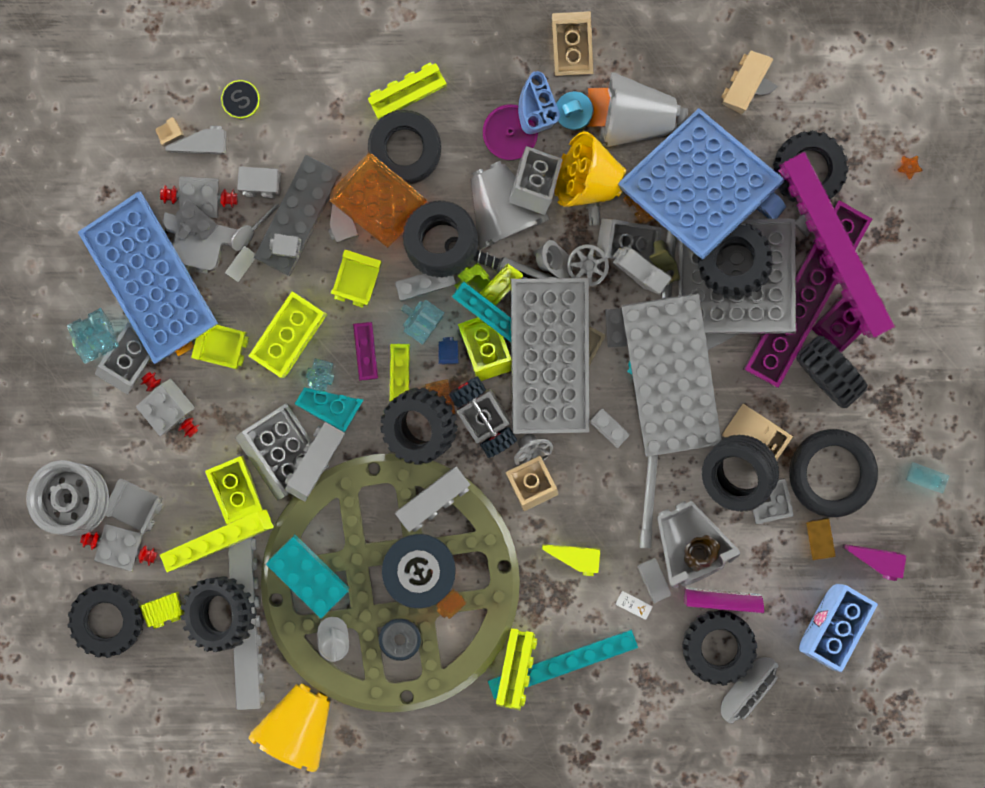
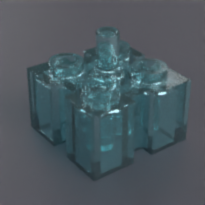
[401,299,445,345]
[67,308,119,364]

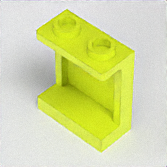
[331,249,382,308]
[191,325,249,369]

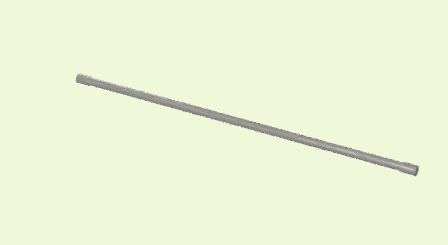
[640,108,688,548]

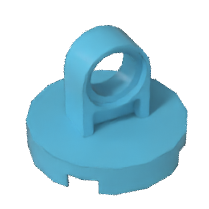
[556,91,594,131]

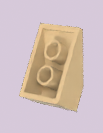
[552,11,593,76]

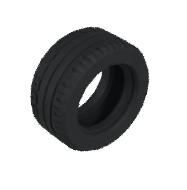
[702,434,779,512]

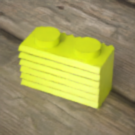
[140,592,185,629]

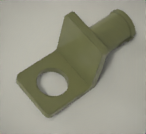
[649,240,680,285]

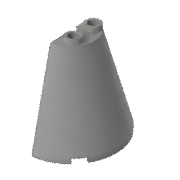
[599,72,681,147]
[470,161,550,250]
[657,501,741,588]

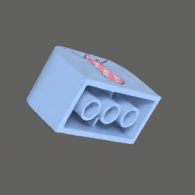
[799,584,878,672]

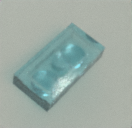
[906,462,949,494]

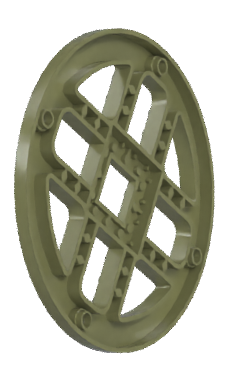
[261,453,520,712]

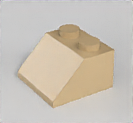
[506,456,558,511]

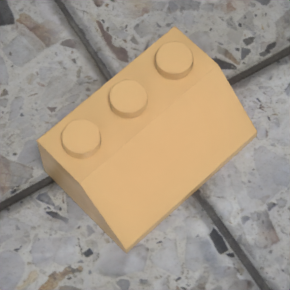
[721,51,773,115]

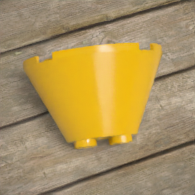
[554,132,626,207]

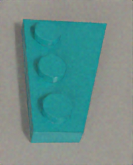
[295,387,364,433]

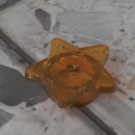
[898,156,923,180]

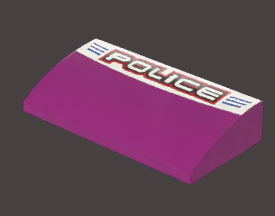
[683,587,764,613]

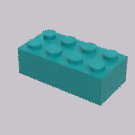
[266,534,349,618]

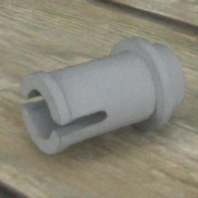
[586,203,601,226]

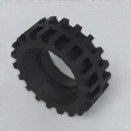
[181,576,256,652]
[67,583,144,658]

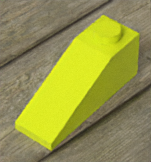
[542,544,600,576]

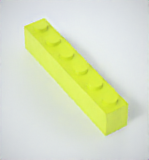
[160,510,274,572]

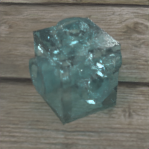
[306,358,335,391]

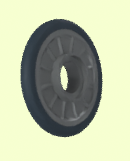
[379,618,421,661]

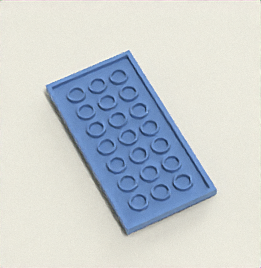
[78,192,218,364]

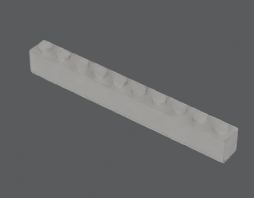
[227,521,265,710]

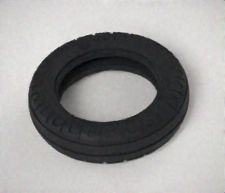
[789,429,878,517]

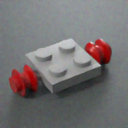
[160,177,238,218]
[80,524,158,571]

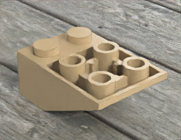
[722,404,793,459]

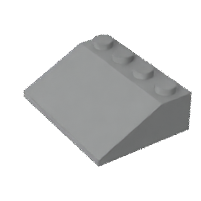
[235,403,329,501]

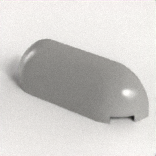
[721,657,779,724]

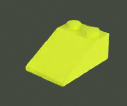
[458,317,512,381]
[205,456,263,524]

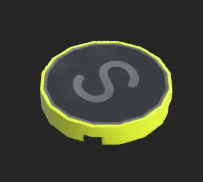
[221,80,260,119]

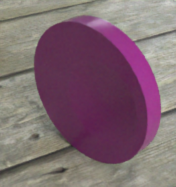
[483,104,538,161]

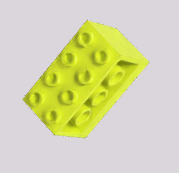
[249,292,328,378]

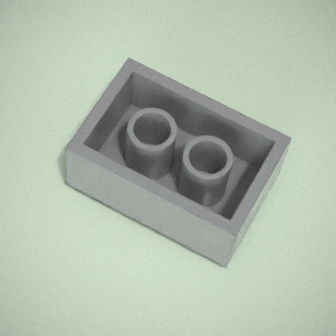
[509,146,562,215]

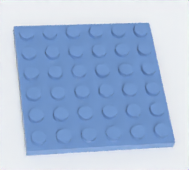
[618,108,784,259]

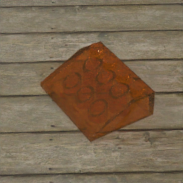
[329,152,427,248]

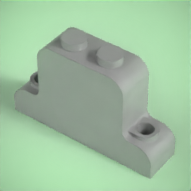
[163,213,237,274]
[613,247,671,294]

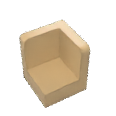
[155,117,184,146]

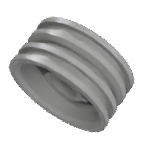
[27,460,109,536]

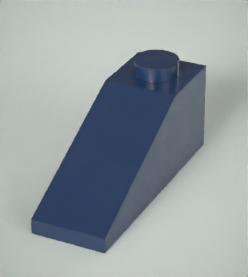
[439,337,459,365]

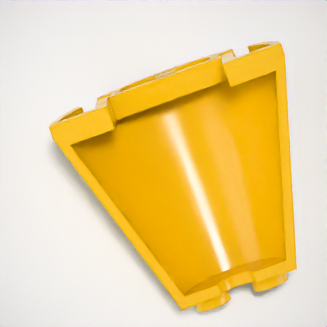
[248,683,330,772]

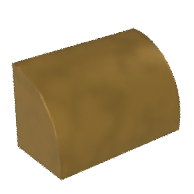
[806,517,836,560]

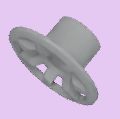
[567,244,609,286]
[514,434,553,466]

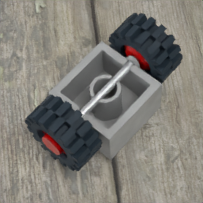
[449,376,517,458]

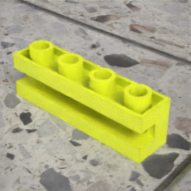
[368,63,447,120]
[496,628,537,711]

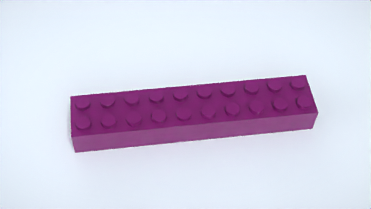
[778,152,895,338]
[743,200,873,388]

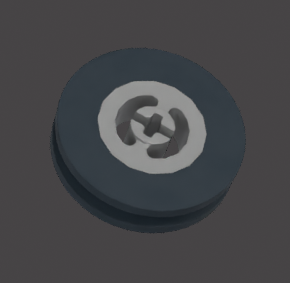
[382,534,456,608]

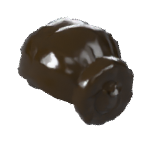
[684,535,721,572]

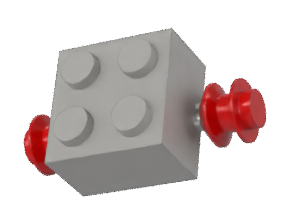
[136,372,199,438]

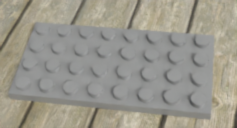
[511,278,589,434]
[621,293,721,457]

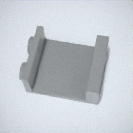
[105,479,163,534]

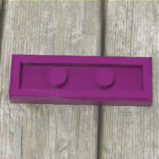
[353,322,378,381]

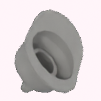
[533,240,573,278]
[317,617,349,662]

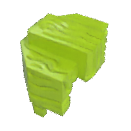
[454,263,491,293]

